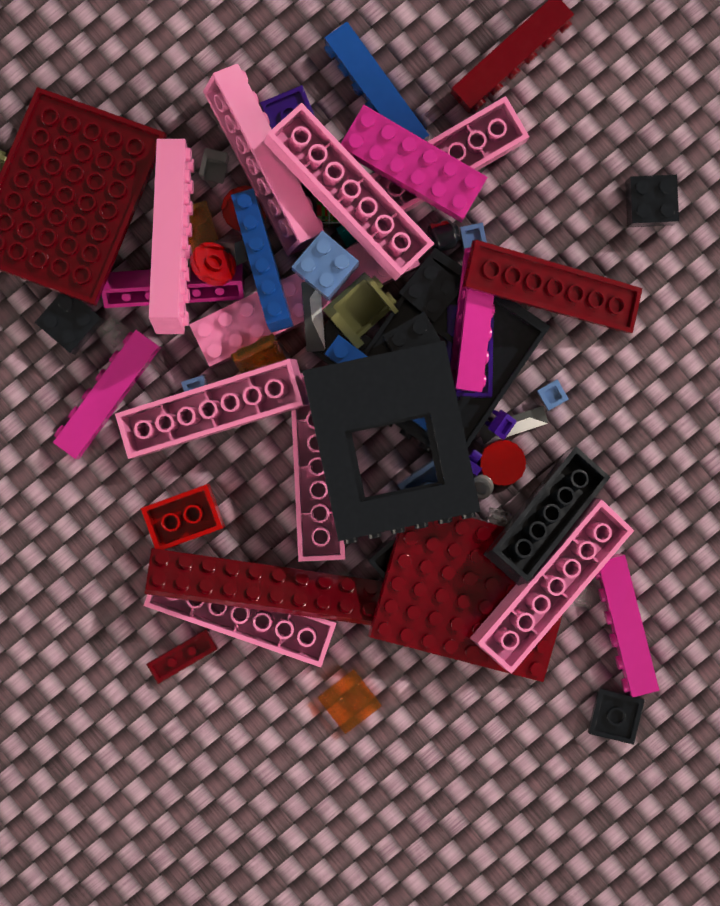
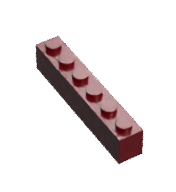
[450,0,574,113]

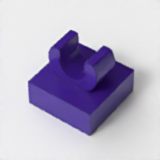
[485,410,517,440]
[469,450,482,476]

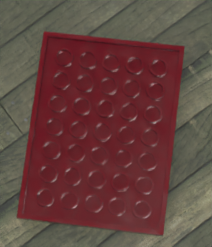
[0,87,167,306]
[368,516,563,682]

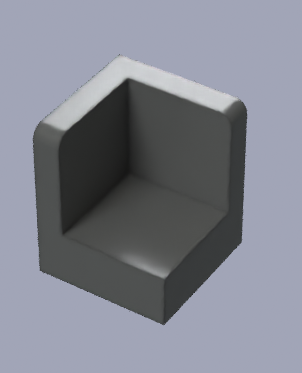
[199,148,229,184]
[215,234,249,266]

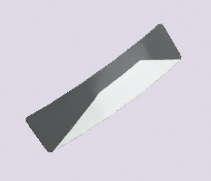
[301,282,325,352]
[479,406,548,444]

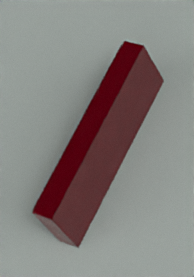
[146,628,218,684]

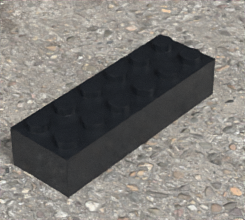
[483,446,611,586]

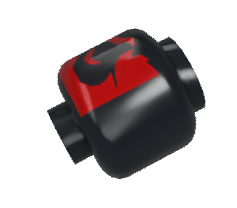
[425,219,460,252]

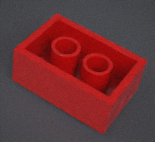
[140,484,225,550]

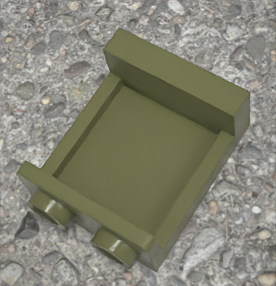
[323,272,399,349]

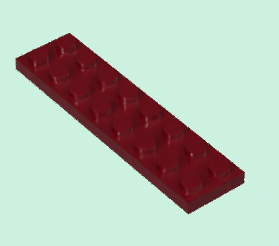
[462,240,643,334]

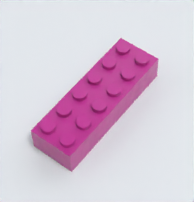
[341,105,488,223]

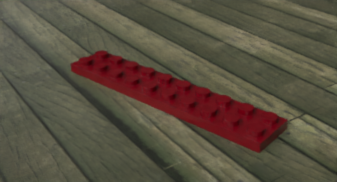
[144,548,382,625]

